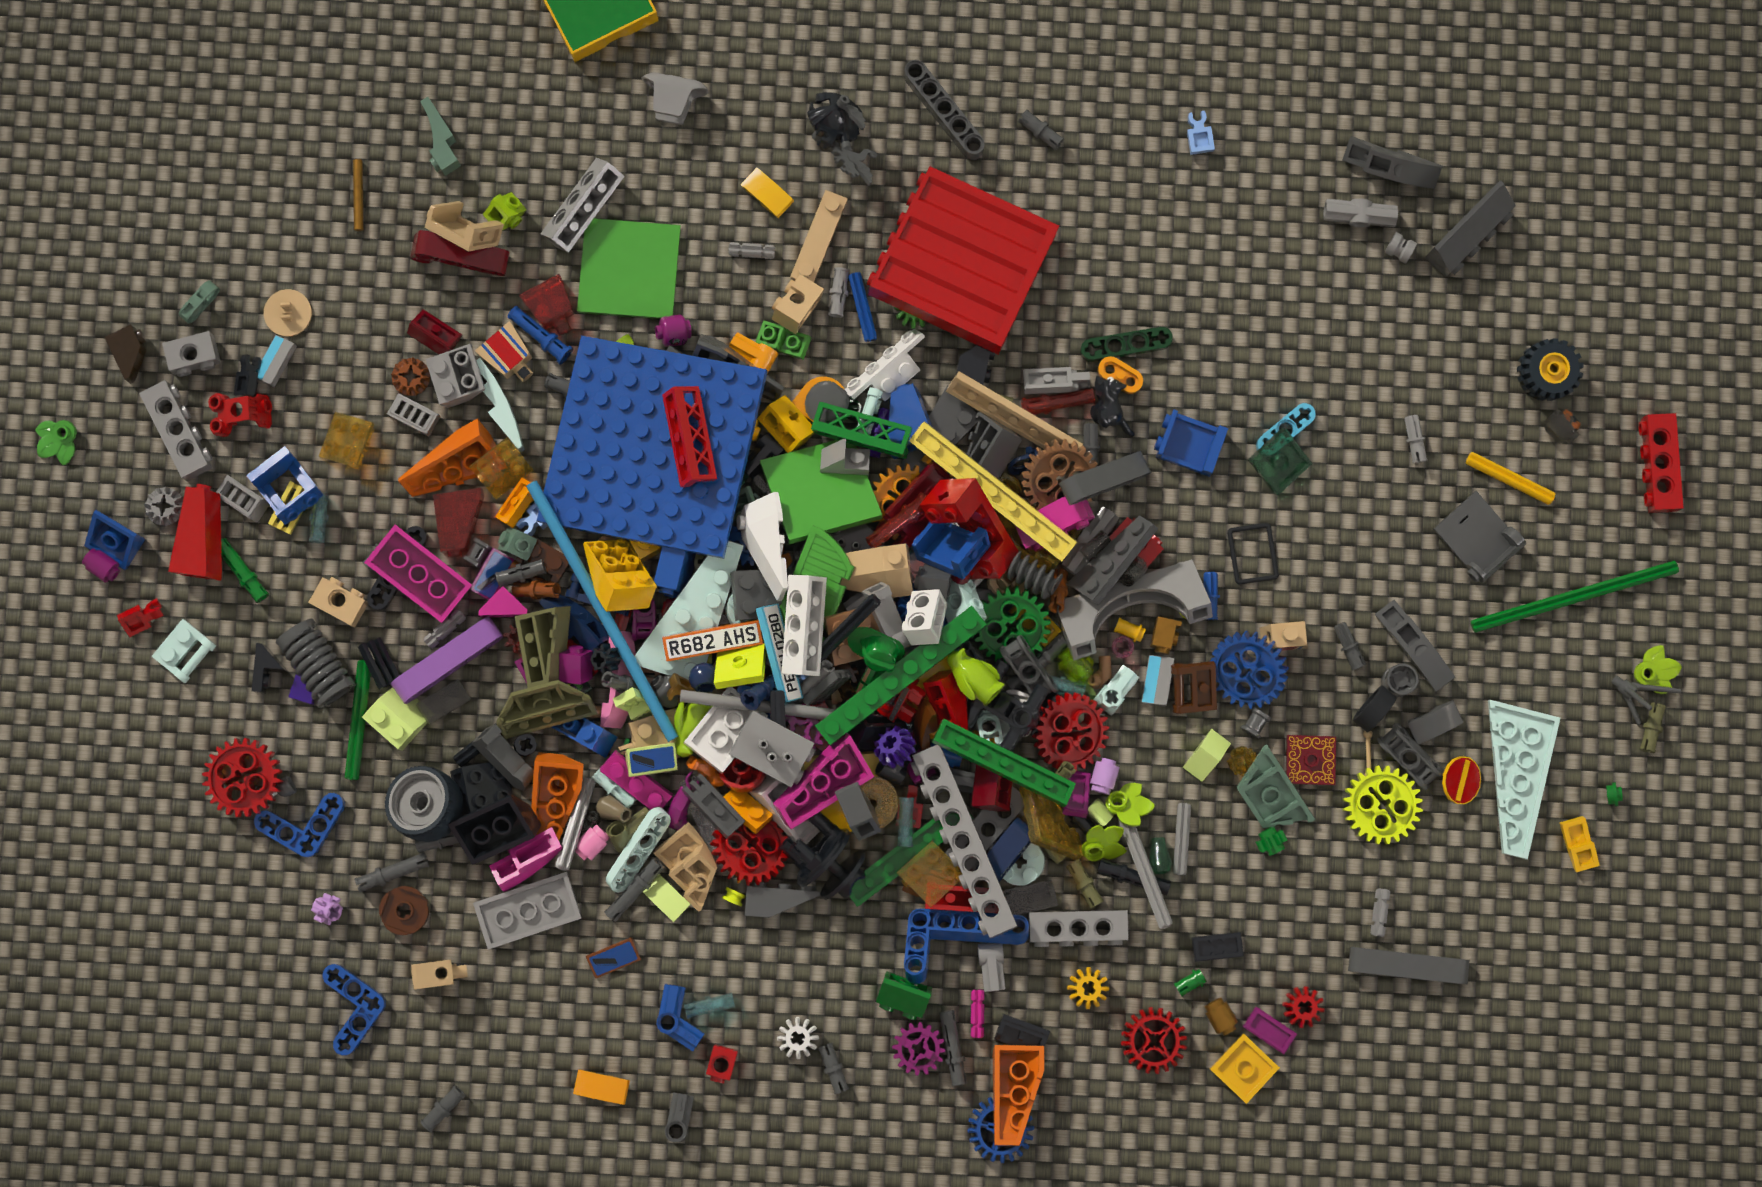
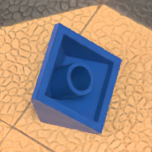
[84,510,145,570]

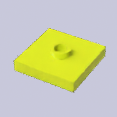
[714,643,767,689]

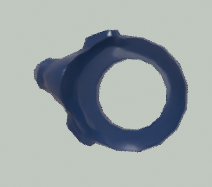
[1007,446,1038,475]

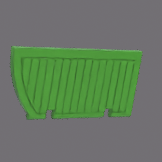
[780,525,855,642]

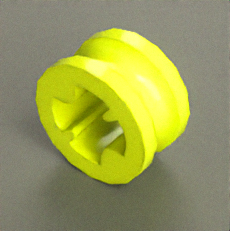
[722,887,746,907]

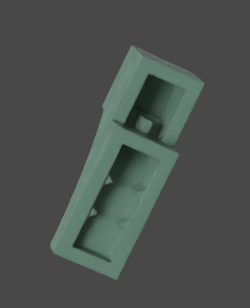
[420,97,461,176]

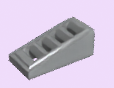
[387,393,441,437]
[216,475,269,522]

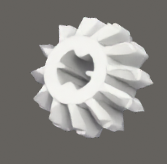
[777,1017,819,1059]

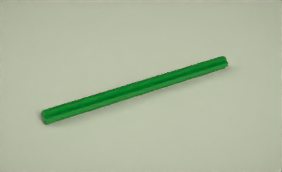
[1471,561,1679,633]

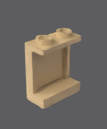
[425,201,504,251]

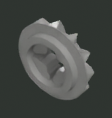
[144,487,183,526]

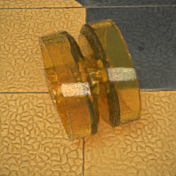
[861,776,899,829]

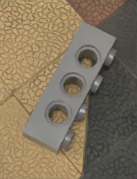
[540,158,625,253]
[139,380,213,481]
[1028,910,1128,947]

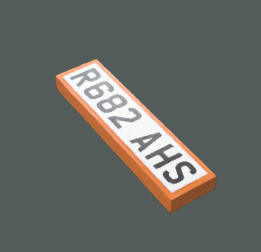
[662,619,763,662]

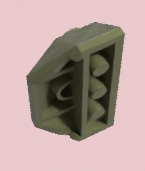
[496,680,598,739]

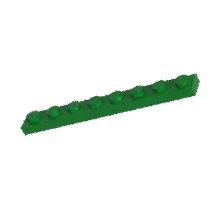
[815,605,987,746]

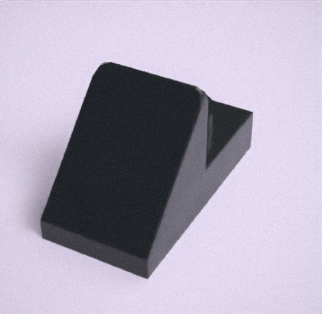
[251,643,287,694]

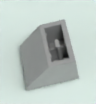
[426,344,485,408]

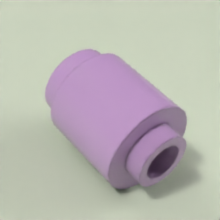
[1090,758,1120,795]

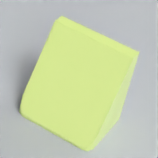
[1088,798,1114,827]

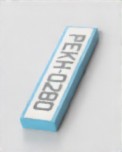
[756,603,803,703]

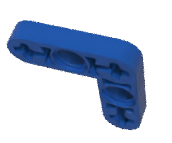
[254,793,345,857]
[323,964,386,1055]

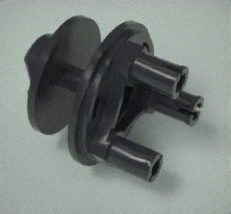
[779,812,866,900]

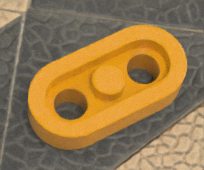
[1098,357,1143,394]

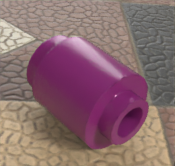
[82,548,120,583]

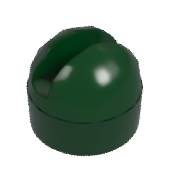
[847,399,863,421]

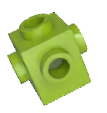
[483,192,527,230]

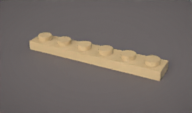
[946,371,1083,462]

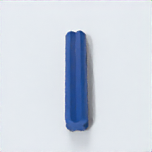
[849,272,877,342]

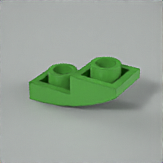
[756,320,812,360]

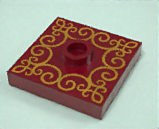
[1286,735,1336,785]

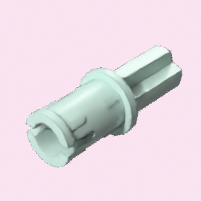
[591,769,636,808]

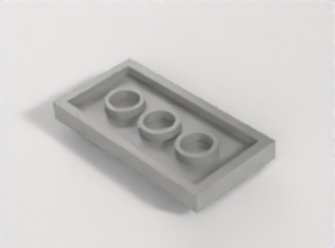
[473,872,582,950]

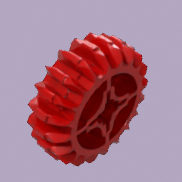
[1121,1007,1187,1074]

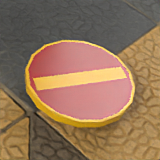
[1442,756,1481,804]

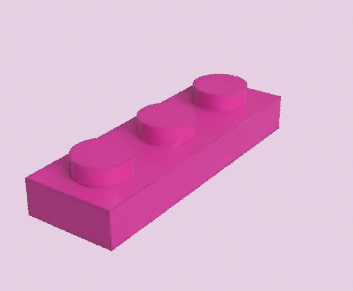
[600,750,673,810]

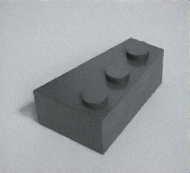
[954,411,1022,479]

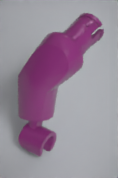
[668,771,700,831]

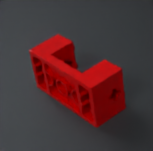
[920,478,1019,579]

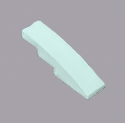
[477,358,524,453]

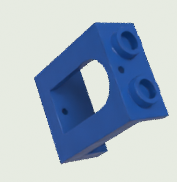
[246,446,323,525]

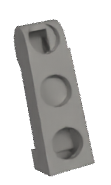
[862,582,911,649]

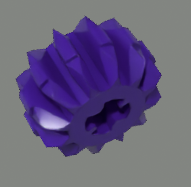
[874,725,916,769]

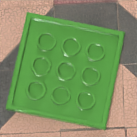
[577,218,681,319]
[760,440,882,544]

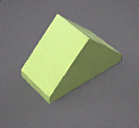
[1182,729,1231,782]

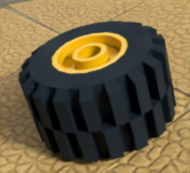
[1517,338,1584,401]

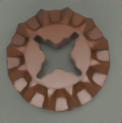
[391,357,430,396]

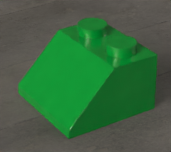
[876,971,932,1020]

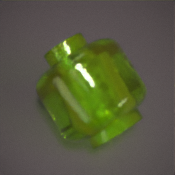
[1058,647,1094,683]

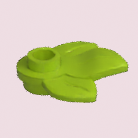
[1634,645,1682,694]
[1106,783,1155,827]
[1081,825,1127,861]

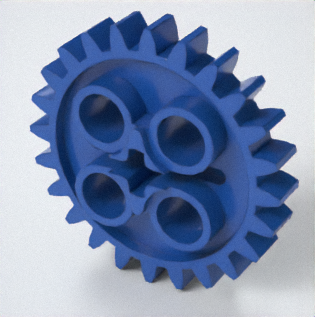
[1210,631,1289,709]

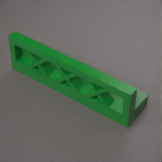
[811,402,912,459]

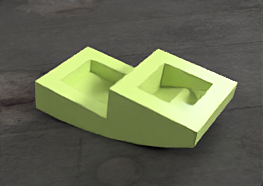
[613,687,653,721]
[643,874,691,922]

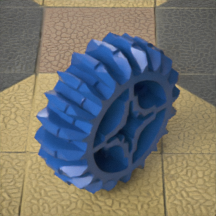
[967,1097,1034,1163]

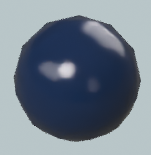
[689,662,715,693]

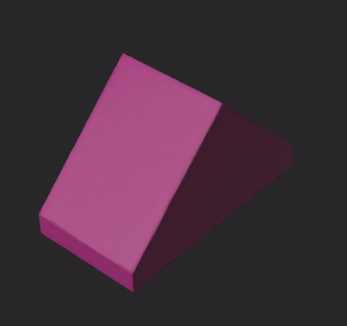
[479,586,530,618]

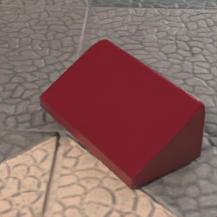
[407,309,462,354]

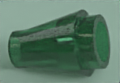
[1149,837,1173,874]

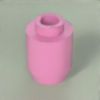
[575,824,609,861]

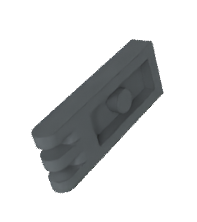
[682,774,745,839]

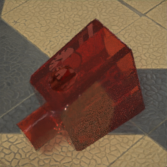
[519,274,574,336]

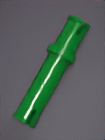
[221,538,269,603]

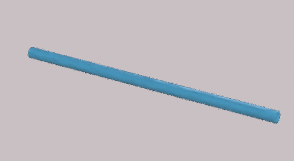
[526,480,678,742]

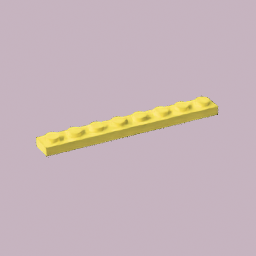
[909,422,1077,562]

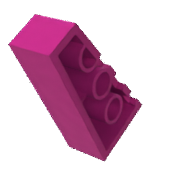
[773,734,874,829]

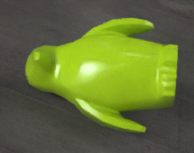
[947,648,1005,707]
[674,702,712,758]

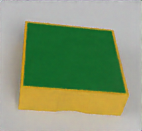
[542,0,659,62]

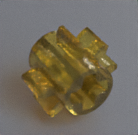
[1227,746,1257,777]

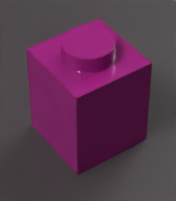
[559,645,593,685]

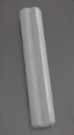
[1173,803,1191,875]

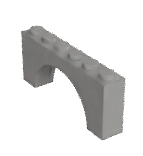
[1056,559,1213,660]

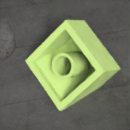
[362,687,435,751]

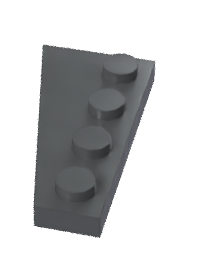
[900,385,979,473]

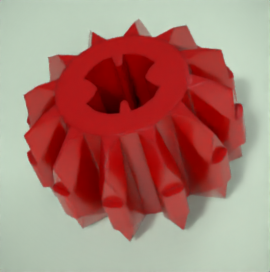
[1282,986,1325,1028]

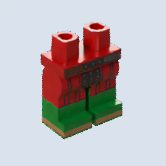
[853,666,926,724]

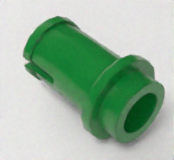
[1174,969,1207,997]

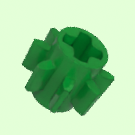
[1256,826,1287,856]

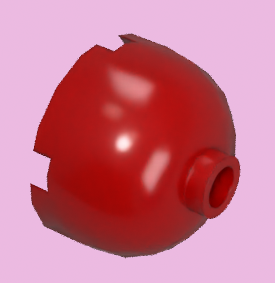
[718,758,766,793]

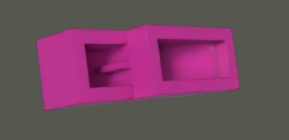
[489,827,563,892]

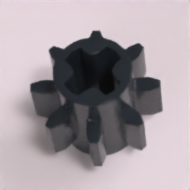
[590,643,622,675]

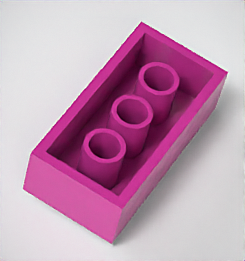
[364,525,472,623]

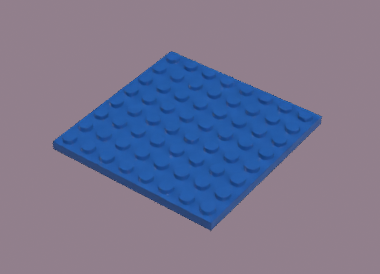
[536,336,767,559]

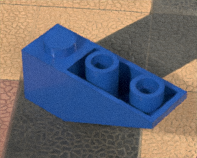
[552,718,618,758]

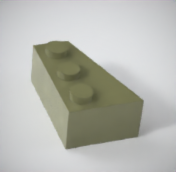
[515,606,571,688]

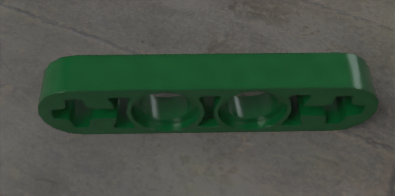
[1080,327,1173,362]

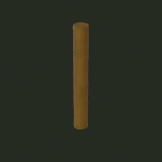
[353,159,364,231]

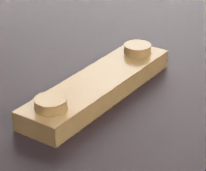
[790,190,848,283]

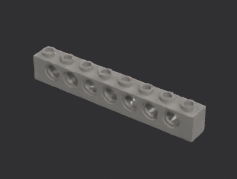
[910,745,1018,939]

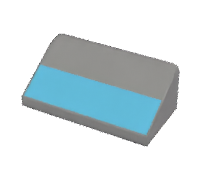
[255,335,297,388]
[1141,655,1174,707]

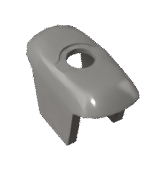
[641,72,709,125]

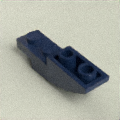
[539,593,609,671]

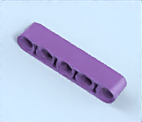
[391,617,503,704]

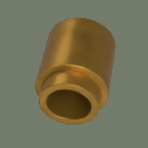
[1204,997,1238,1036]

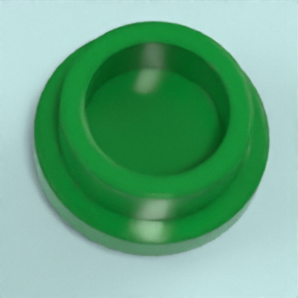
[1606,782,1623,807]

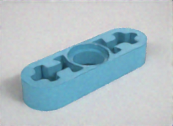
[1256,403,1316,457]

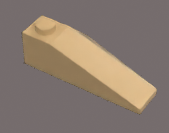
[841,544,914,598]

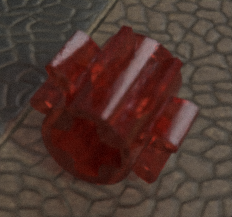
[503,624,520,653]

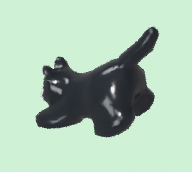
[1090,376,1135,437]

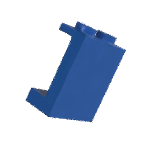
[1154,409,1228,477]
[912,521,991,580]

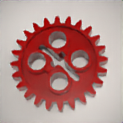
[1032,692,1109,771]
[202,738,283,818]
[710,821,789,886]

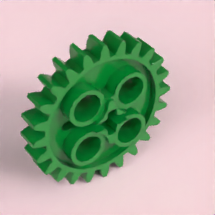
[974,586,1051,663]

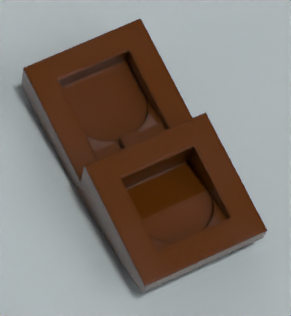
[913,698,938,751]

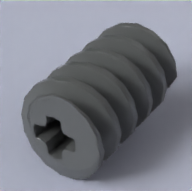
[1008,551,1063,599]

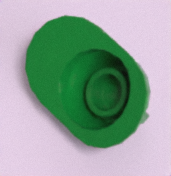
[847,627,905,672]

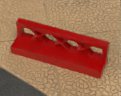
[662,386,717,487]

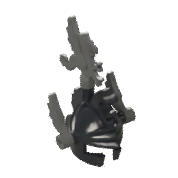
[807,92,877,186]

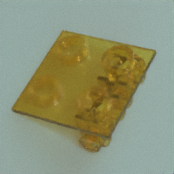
[319,412,375,470]
[469,437,533,499]
[897,841,962,908]

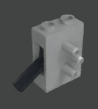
[729,690,815,787]

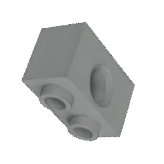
[162,331,221,377]

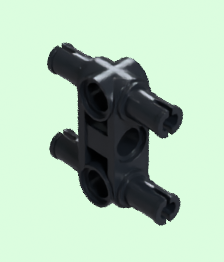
[967,659,1050,752]

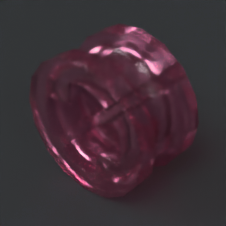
[1111,636,1134,659]

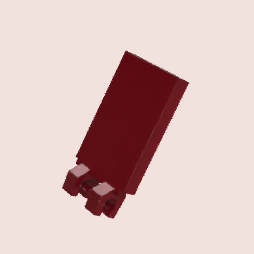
[873,460,952,548]

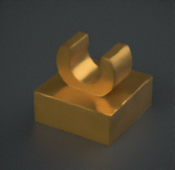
[667,673,695,704]

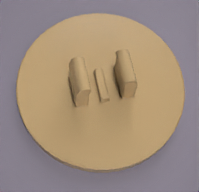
[264,289,312,337]

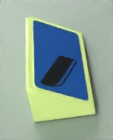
[625,743,678,777]

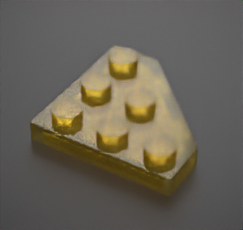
[1020,786,1084,860]

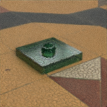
[1248,427,1313,496]

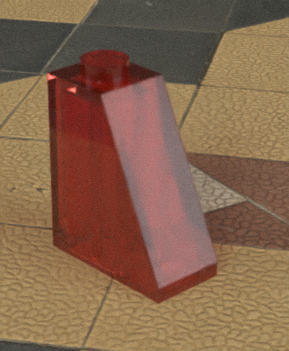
[433,488,485,558]

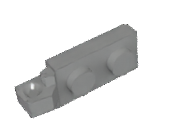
[1023,367,1090,394]

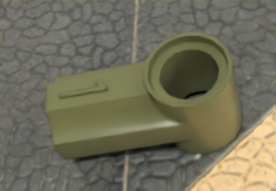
[606,807,656,853]

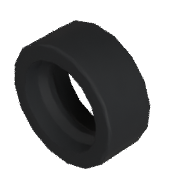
[1353,686,1397,732]

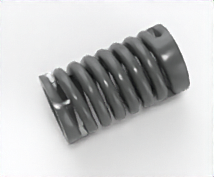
[276,618,356,708]

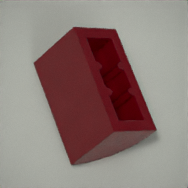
[971,764,1013,811]

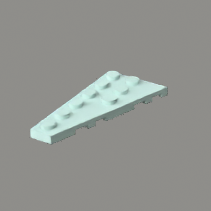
[634,541,744,680]
[1488,700,1560,860]

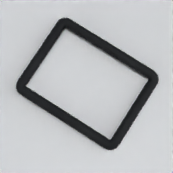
[1227,523,1279,585]

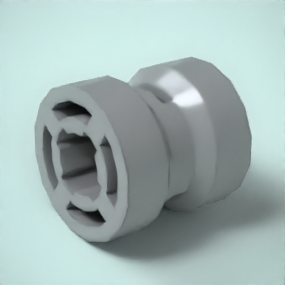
[1385,232,1417,264]

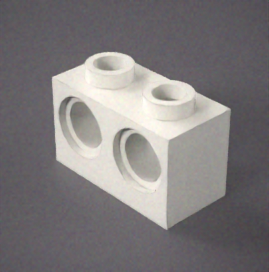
[902,589,948,645]

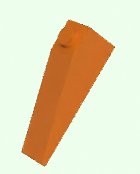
[398,418,506,497]
[531,752,584,840]
[993,1045,1044,1146]

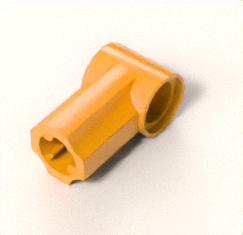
[729,332,779,374]

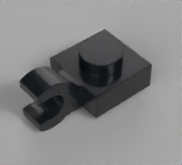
[233,354,261,397]

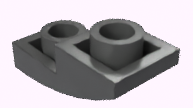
[1408,700,1463,744]

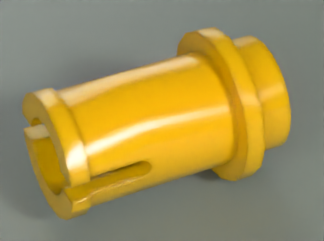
[1114,617,1146,642]

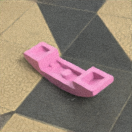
[600,631,636,729]

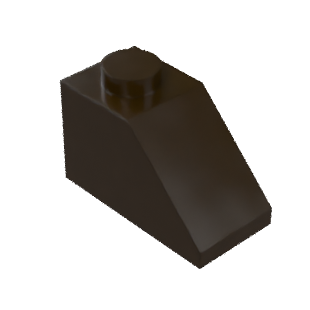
[105,324,147,384]

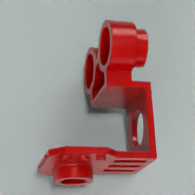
[208,393,272,437]

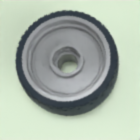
[385,766,464,842]

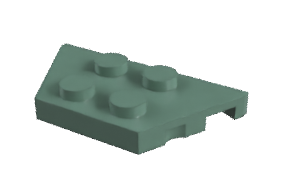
[1237,744,1315,828]

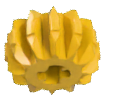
[1067,967,1109,1009]

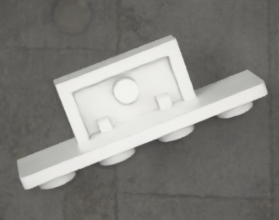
[845,329,925,401]

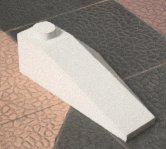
[737,492,788,601]

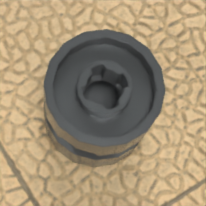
[1381,663,1419,697]

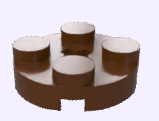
[379,886,429,935]

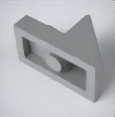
[820,439,870,475]

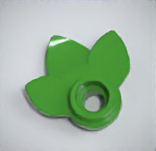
[35,420,77,465]

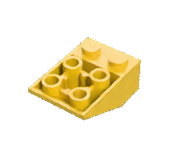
[583,539,657,612]

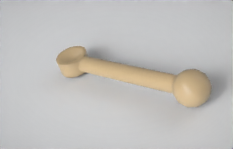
[1363,731,1373,776]

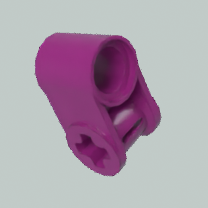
[632,598,658,641]

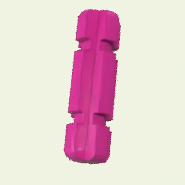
[971,990,984,1038]

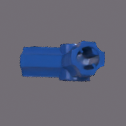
[657,984,705,1051]

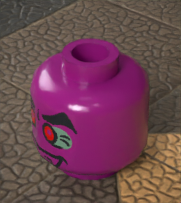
[655,315,692,347]

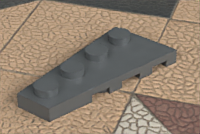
[1067,515,1158,605]

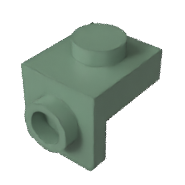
[498,527,537,561]

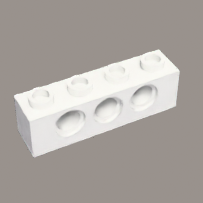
[782,575,827,676]

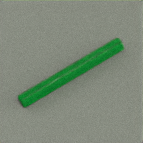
[345,660,371,780]

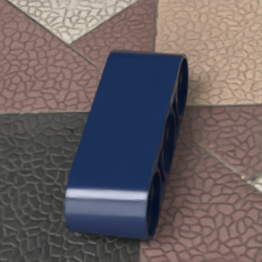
[975,817,1037,885]

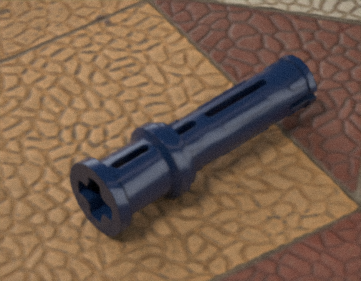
[740,673,776,710]

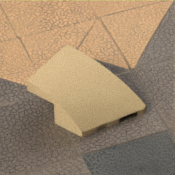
[653,822,717,912]

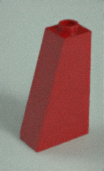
[168,484,222,581]

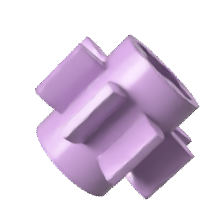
[311,893,343,925]

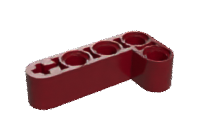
[410,230,510,276]

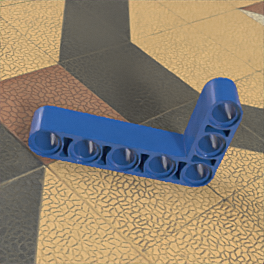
[904,908,1029,984]

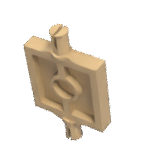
[618,708,680,758]

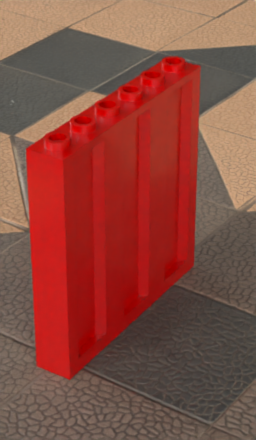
[866,166,1059,355]

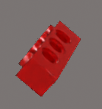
[1638,413,1684,513]

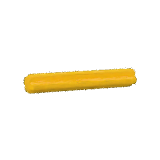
[1466,452,1556,505]

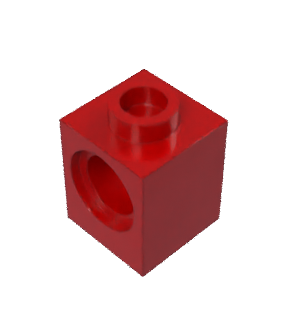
[706,1044,738,1084]

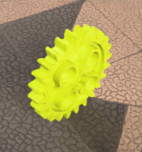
[1342,765,1423,844]

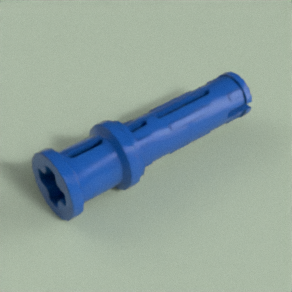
[507,306,574,365]

